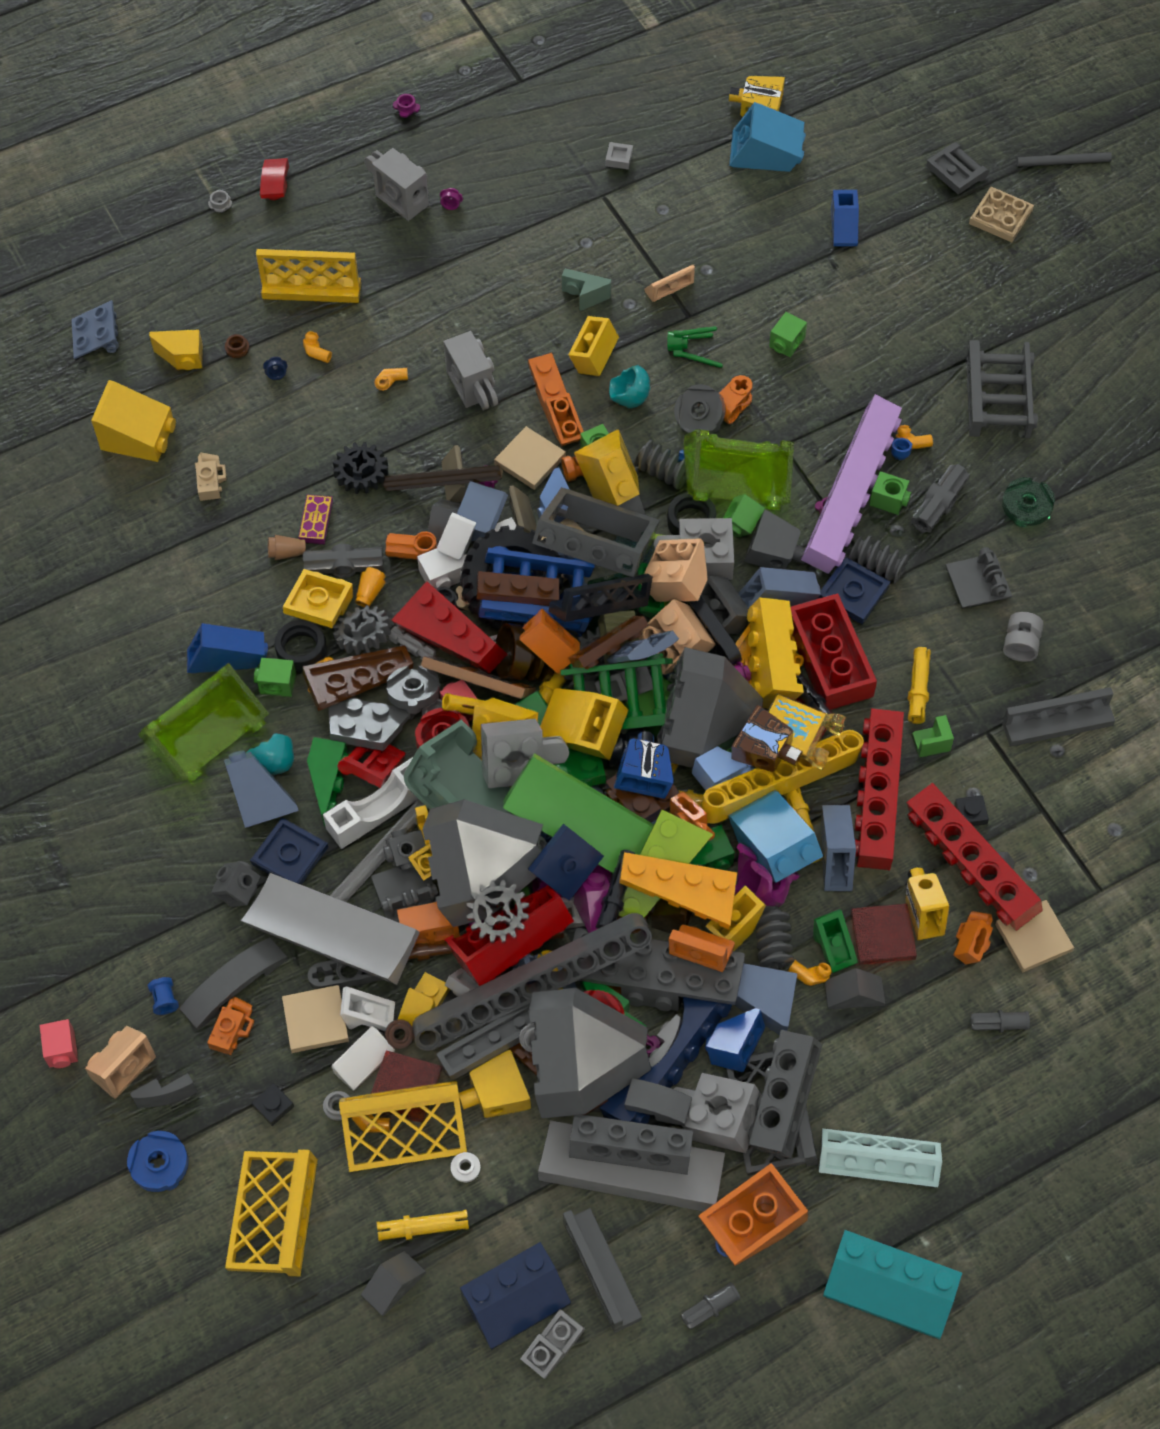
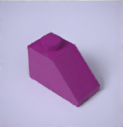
[573,873,610,933]

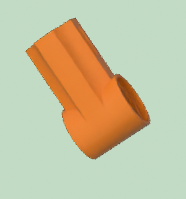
[385,531,438,561]

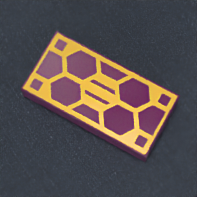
[298,495,333,545]

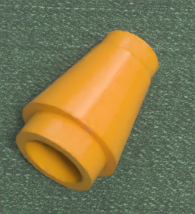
[355,567,386,608]

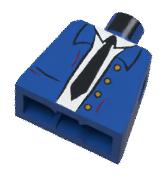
[614,732,673,799]

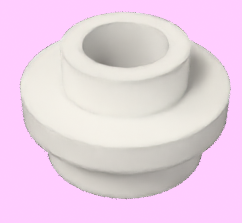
[451,1152,481,1183]

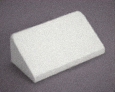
[332,1026,395,1091]

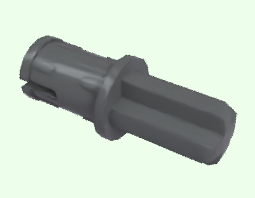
[970,1010,1030,1033]
[681,1282,741,1329]

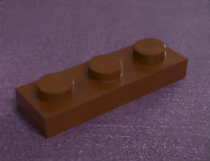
[477,571,559,606]
[569,616,649,669]

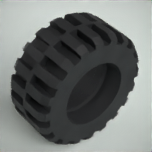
[460,525,564,630]

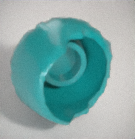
[609,365,651,408]
[246,733,294,776]

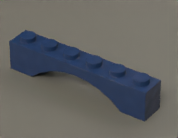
[600,997,732,1124]

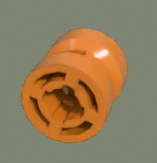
[561,456,584,482]

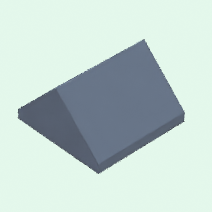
[457,481,508,541]

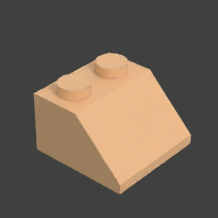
[85,1026,156,1099]

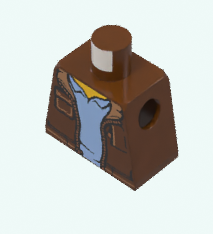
[731,705,803,772]

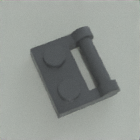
[926,142,990,195]

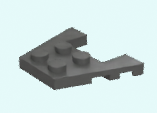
[328,688,417,751]

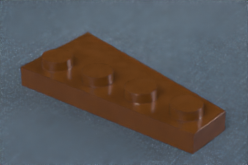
[303,645,414,711]

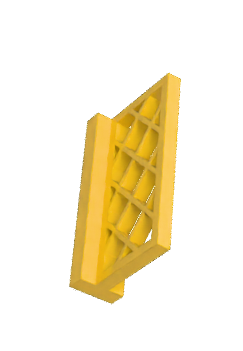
[256,249,361,303]
[339,1081,467,1172]
[225,1150,318,1277]

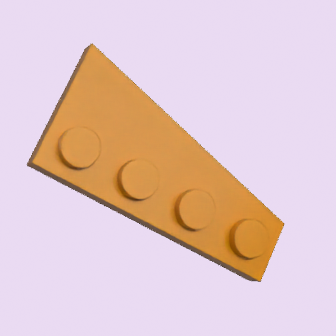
[619,852,737,929]

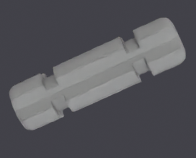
[388,627,436,660]

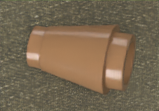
[268,535,306,560]

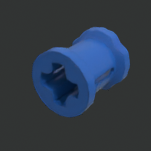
[148,977,179,1015]

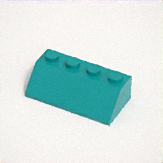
[823,1230,962,1340]

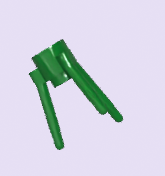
[667,326,723,368]

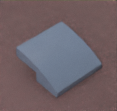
[607,630,679,664]

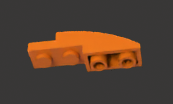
[528,353,584,446]

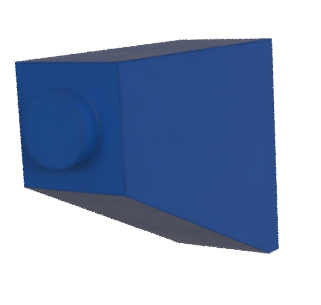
[187,623,268,673]

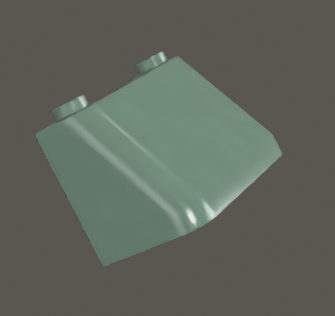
[404,720,516,816]

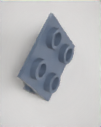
[72,300,119,359]

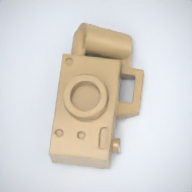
[195,453,226,501]

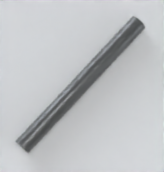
[1016,152,1112,167]

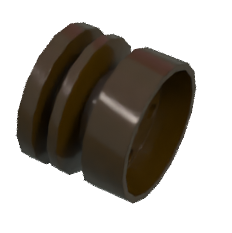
[496,623,555,682]

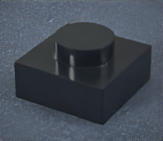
[954,795,989,826]
[252,1083,294,1126]

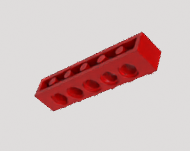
[855,708,904,871]
[907,782,1043,931]

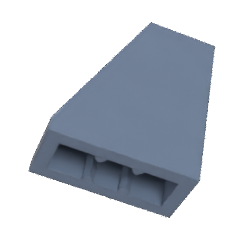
[738,567,821,608]
[224,750,299,828]
[821,805,856,891]
[734,964,797,1035]

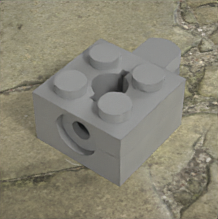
[364,148,429,221]
[443,331,498,411]
[654,518,734,580]
[481,719,569,788]
[674,1073,761,1153]

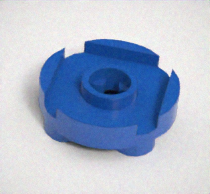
[127,1131,189,1192]

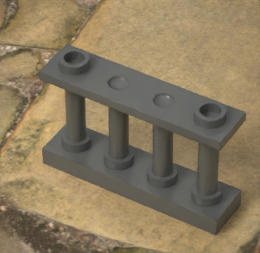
[966,340,1038,438]

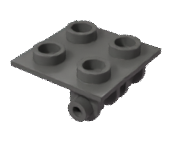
[945,547,1012,609]
[371,866,438,922]

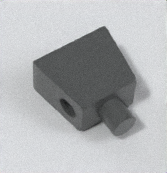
[744,510,806,569]

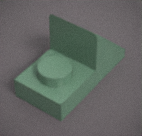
[562,268,611,311]

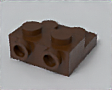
[605,774,680,823]

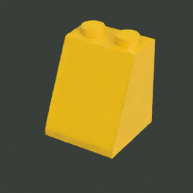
[91,380,176,462]
[574,430,640,506]

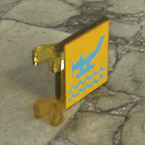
[768,693,846,770]

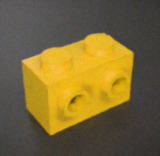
[568,316,619,376]

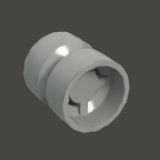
[1003,612,1044,662]

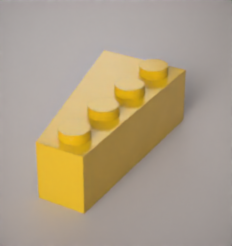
[747,597,804,709]

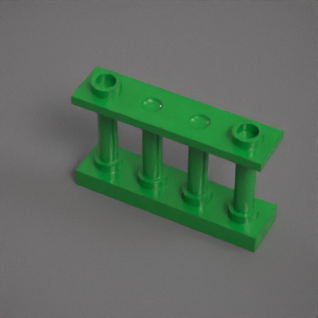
[560,653,673,730]

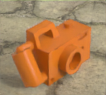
[670,792,715,841]
[953,911,993,964]
[207,996,255,1055]

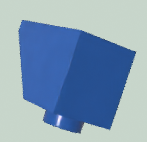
[705,1008,765,1072]

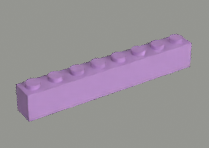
[801,394,902,574]

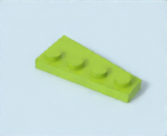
[619,810,713,917]

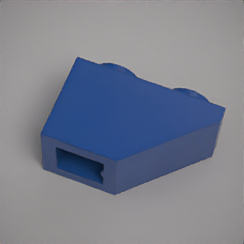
[831,190,859,246]

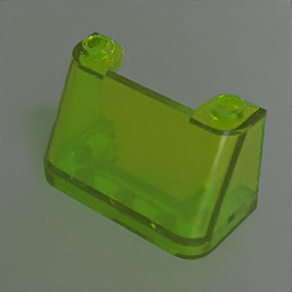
[683,429,794,510]
[138,663,269,783]

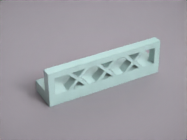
[819,1128,942,1187]

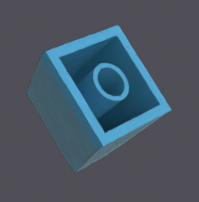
[729,102,806,172]
[728,790,823,883]

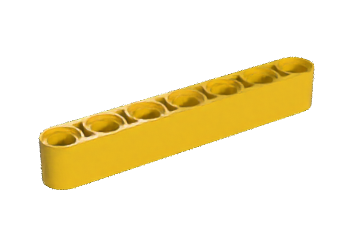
[700,730,864,824]

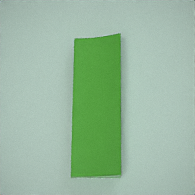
[503,753,654,873]

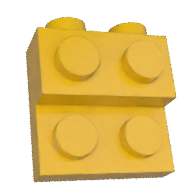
[283,569,353,628]

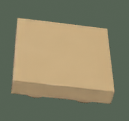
[969,187,1034,242]
[494,426,566,490]
[995,900,1074,973]
[282,985,349,1053]

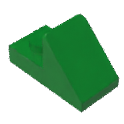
[813,909,858,973]

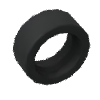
[667,492,716,535]
[275,620,326,673]

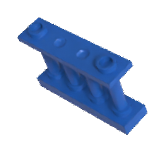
[478,546,594,632]

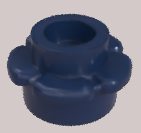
[263,356,288,380]

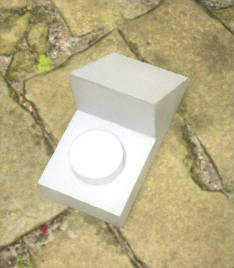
[437,512,476,560]
[340,986,395,1031]

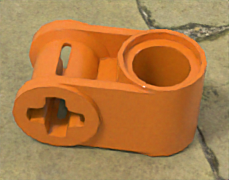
[719,375,753,424]

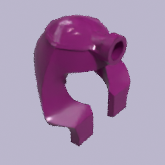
[734,843,800,907]

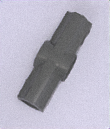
[911,464,970,533]
[303,544,383,578]

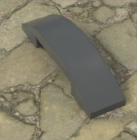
[179,938,288,1030]

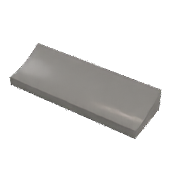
[241,873,420,985]
[538,1120,725,1211]

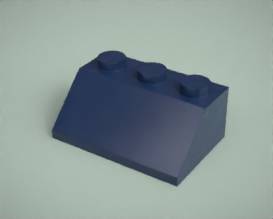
[460,1242,571,1350]

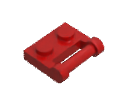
[338,744,406,788]

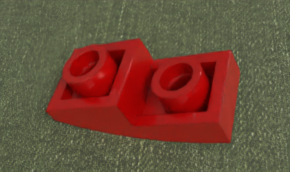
[260,158,289,200]

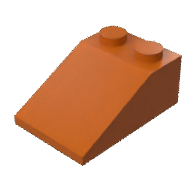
[698,1163,808,1266]

